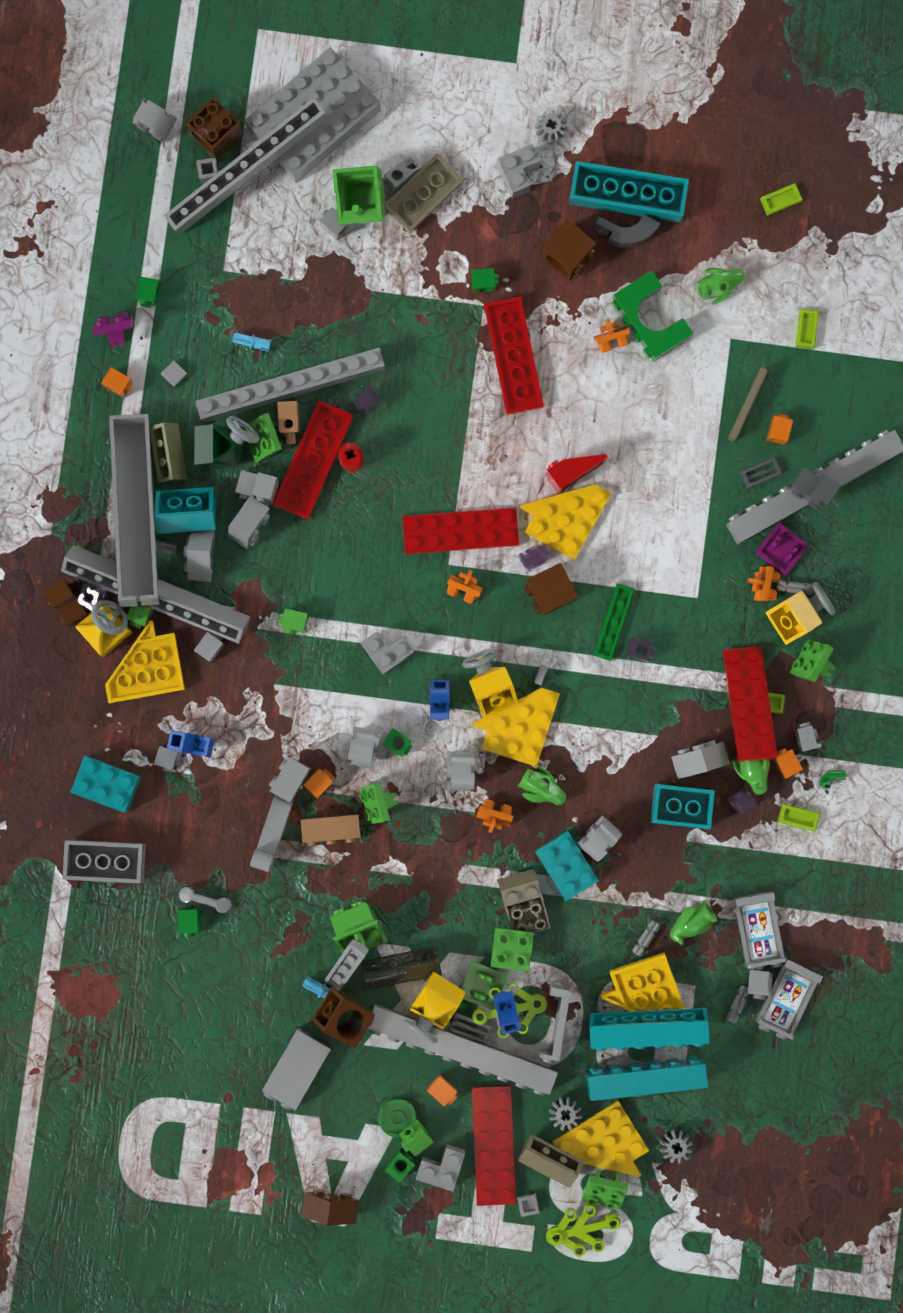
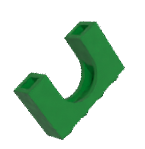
[612,270,693,362]

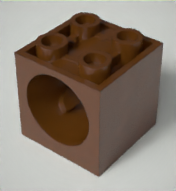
[186,97,244,161]
[540,219,596,281]
[523,563,578,617]
[312,986,375,1049]

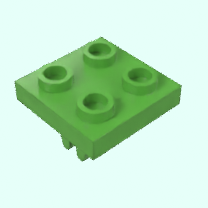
[248,413,284,463]
[790,640,835,682]
[360,782,399,825]
[490,927,534,972]
[461,960,508,1010]
[581,1169,628,1209]

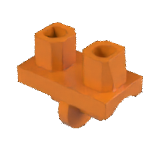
[593,319,630,353]
[748,566,780,601]
[447,570,483,604]
[476,799,513,833]

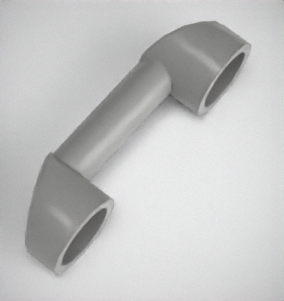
[179,887,232,913]

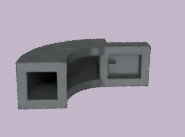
[595,215,660,248]

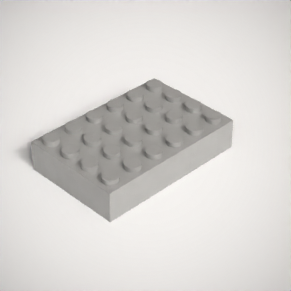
[244,47,381,183]

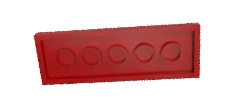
[484,296,544,416]
[273,400,354,520]
[402,508,519,555]
[722,646,778,763]
[472,1085,516,1206]

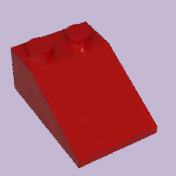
[545,454,608,494]

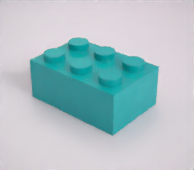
[154,487,216,534]
[71,756,142,813]
[650,784,715,829]
[534,831,599,901]

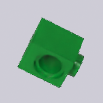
[471,268,499,293]
[135,276,161,308]
[382,728,413,757]
[178,908,200,937]
[385,1149,415,1183]

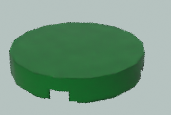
[378,1098,417,1138]

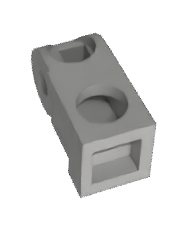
[384,157,421,194]

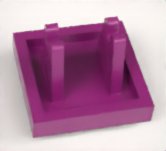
[92,312,134,348]
[754,522,809,576]

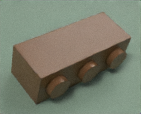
[301,814,361,846]

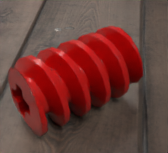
[338,443,364,472]

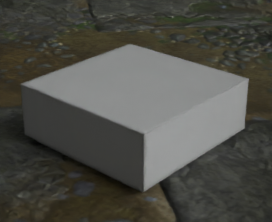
[160,360,188,388]
[534,665,548,686]
[154,746,178,770]
[517,1192,540,1217]

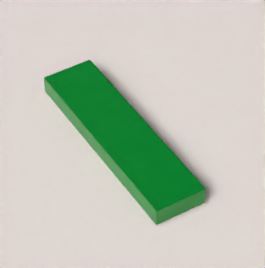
[593,583,635,662]

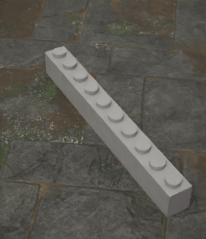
[164,97,331,234]
[195,348,385,423]
[726,430,903,545]
[61,545,250,644]
[368,1004,558,1096]

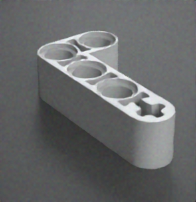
[250,795,294,872]

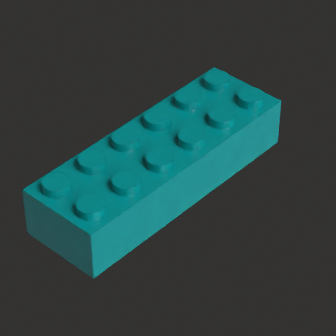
[569,161,689,223]
[589,1008,710,1051]
[585,1056,708,1101]

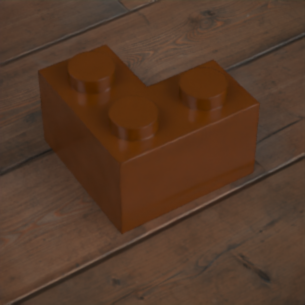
[43,579,89,627]
[301,1189,359,1226]

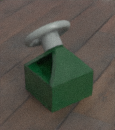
[194,416,259,470]

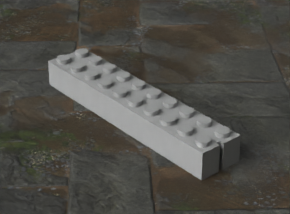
[109,414,159,607]

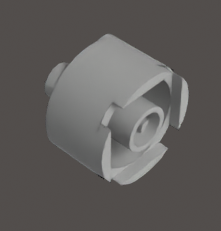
[132,99,177,142]
[347,726,380,768]
[446,751,475,790]
[577,815,622,862]

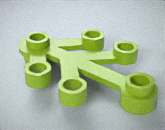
[472,983,547,1038]
[546,1203,620,1257]

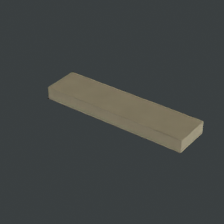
[727,367,768,442]

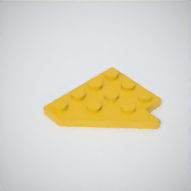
[519,484,611,560]
[105,620,185,704]
[472,688,560,767]
[601,952,685,1011]
[552,1100,649,1177]

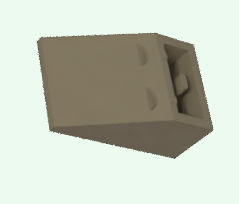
[497,869,551,933]

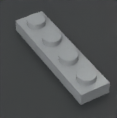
[324,939,369,991]

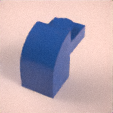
[430,680,449,721]
[167,730,215,758]
[493,991,521,1035]

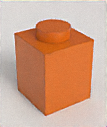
[101,367,133,398]
[766,414,793,445]
[772,748,803,779]
[304,768,334,798]
[427,1074,457,1106]

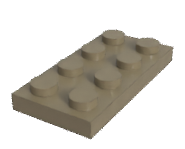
[385,153,464,234]

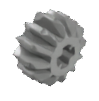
[535,110,567,144]
[549,1097,582,1131]
[660,1130,693,1164]

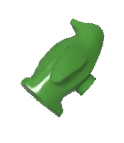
[696,267,745,305]
[733,760,770,795]
[518,767,566,805]
[670,900,717,945]

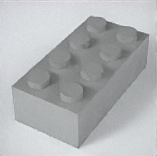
[62,840,146,883]

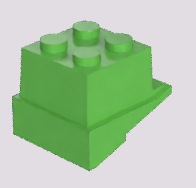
[333,165,385,225]
[330,901,388,954]

